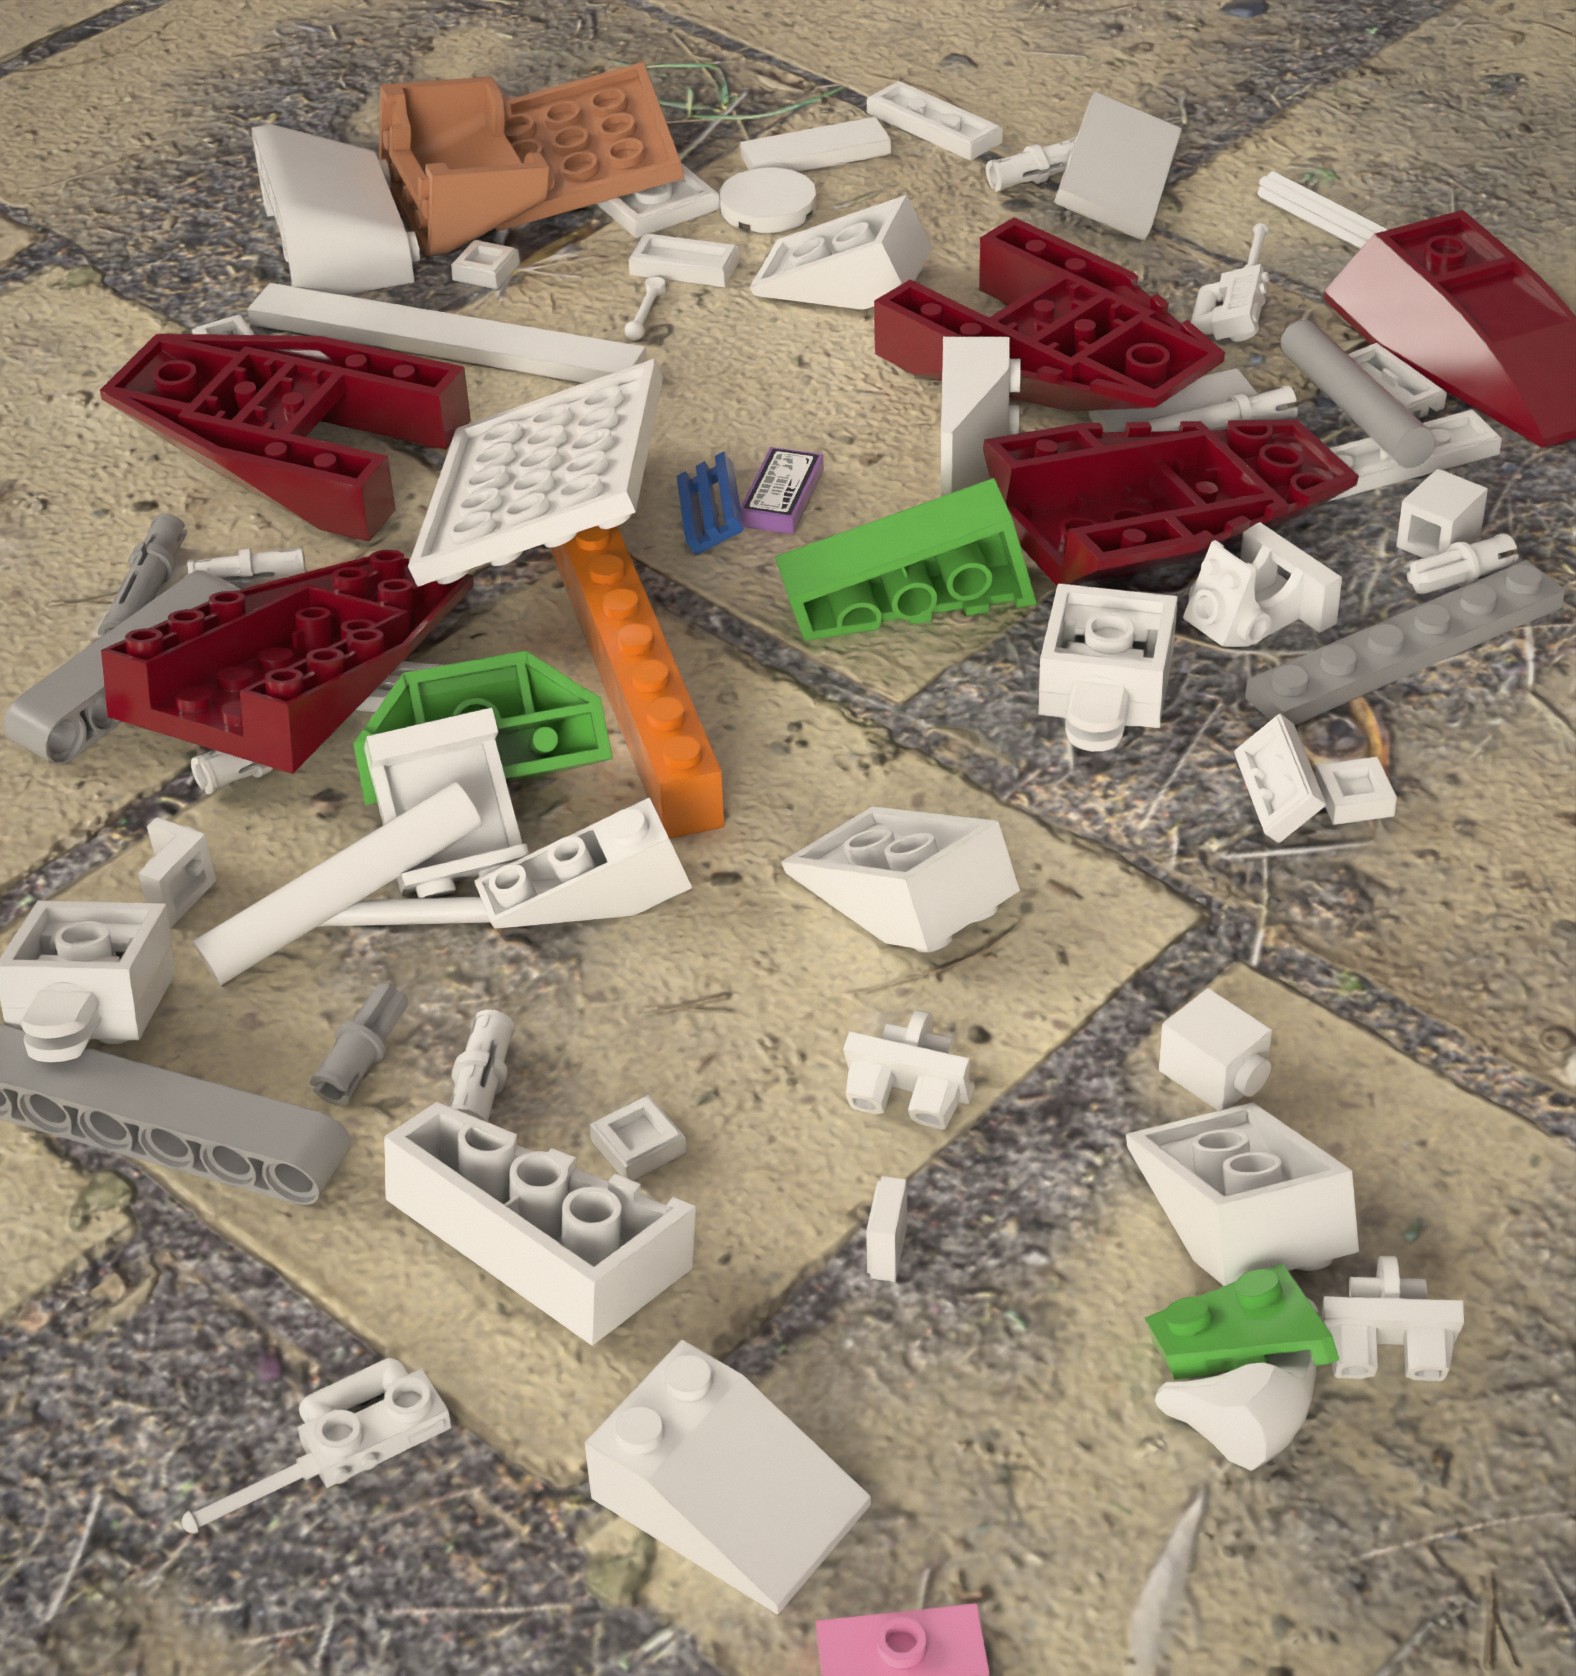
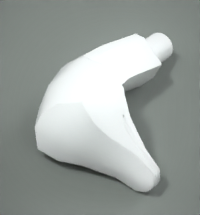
[1155,1299,1318,1471]

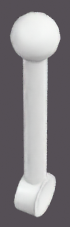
[624,277,666,341]

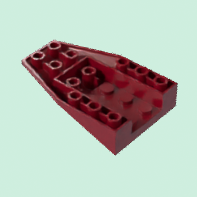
[101,550,474,774]

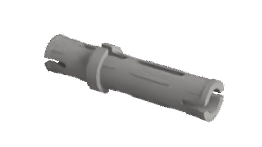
[98,514,187,637]

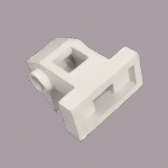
[1183,523,1342,647]

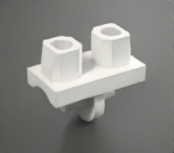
[843,1010,975,1130]
[1320,1256,1464,1381]

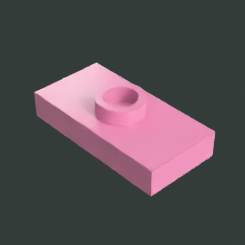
[816,1603,989,1676]

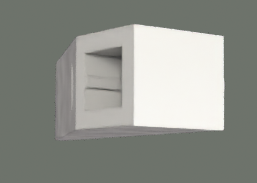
[474,797,692,929]

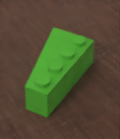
[775,478,1037,641]

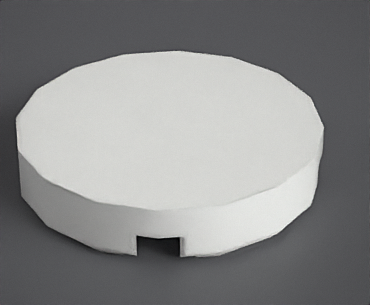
[719,167,817,234]

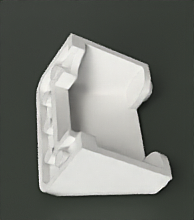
[251,124,420,295]

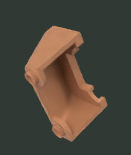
[379,76,554,257]

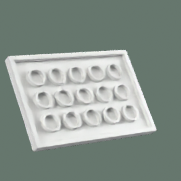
[408,358,663,586]

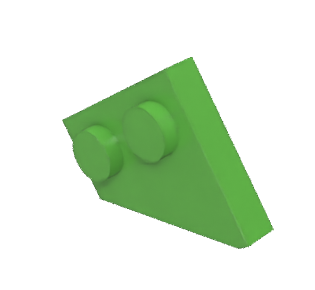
[1144,1263,1340,1380]

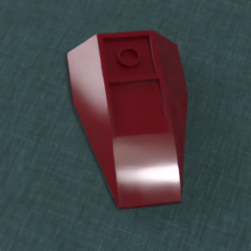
[1323,210,1576,448]

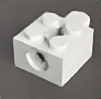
[1038,584,1178,751]
[0,901,176,1062]

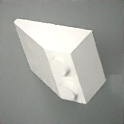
[749,195,933,310]
[941,337,1020,497]
[782,806,1020,953]
[1126,1102,1359,1286]
[584,1340,871,1615]

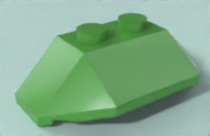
[353,651,613,806]

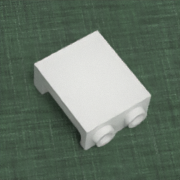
[364,708,529,898]

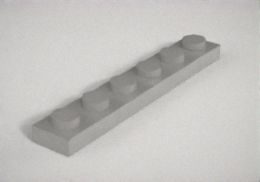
[1245,560,1565,725]

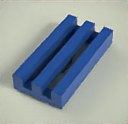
[676,451,744,555]

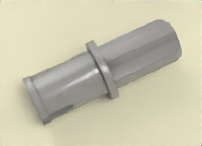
[310,983,408,1106]

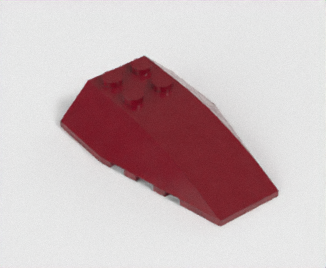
[983,419,1359,586]

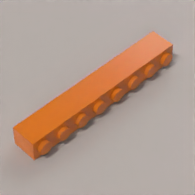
[551,525,724,839]

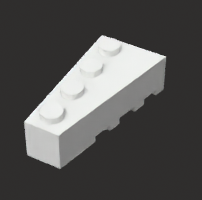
[384,1102,696,1346]

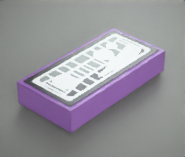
[741,447,824,534]

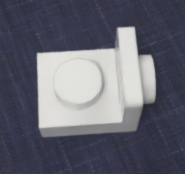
[138,817,216,928]

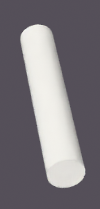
[193,782,482,986]

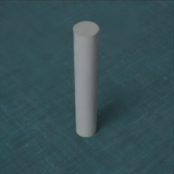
[1280,320,1435,468]

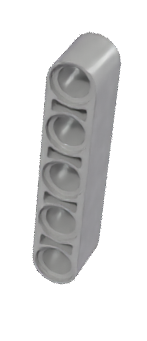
[3,570,241,765]

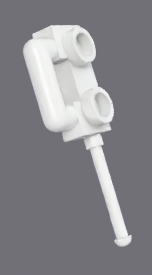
[1191,223,1270,342]
[182,1358,451,1533]

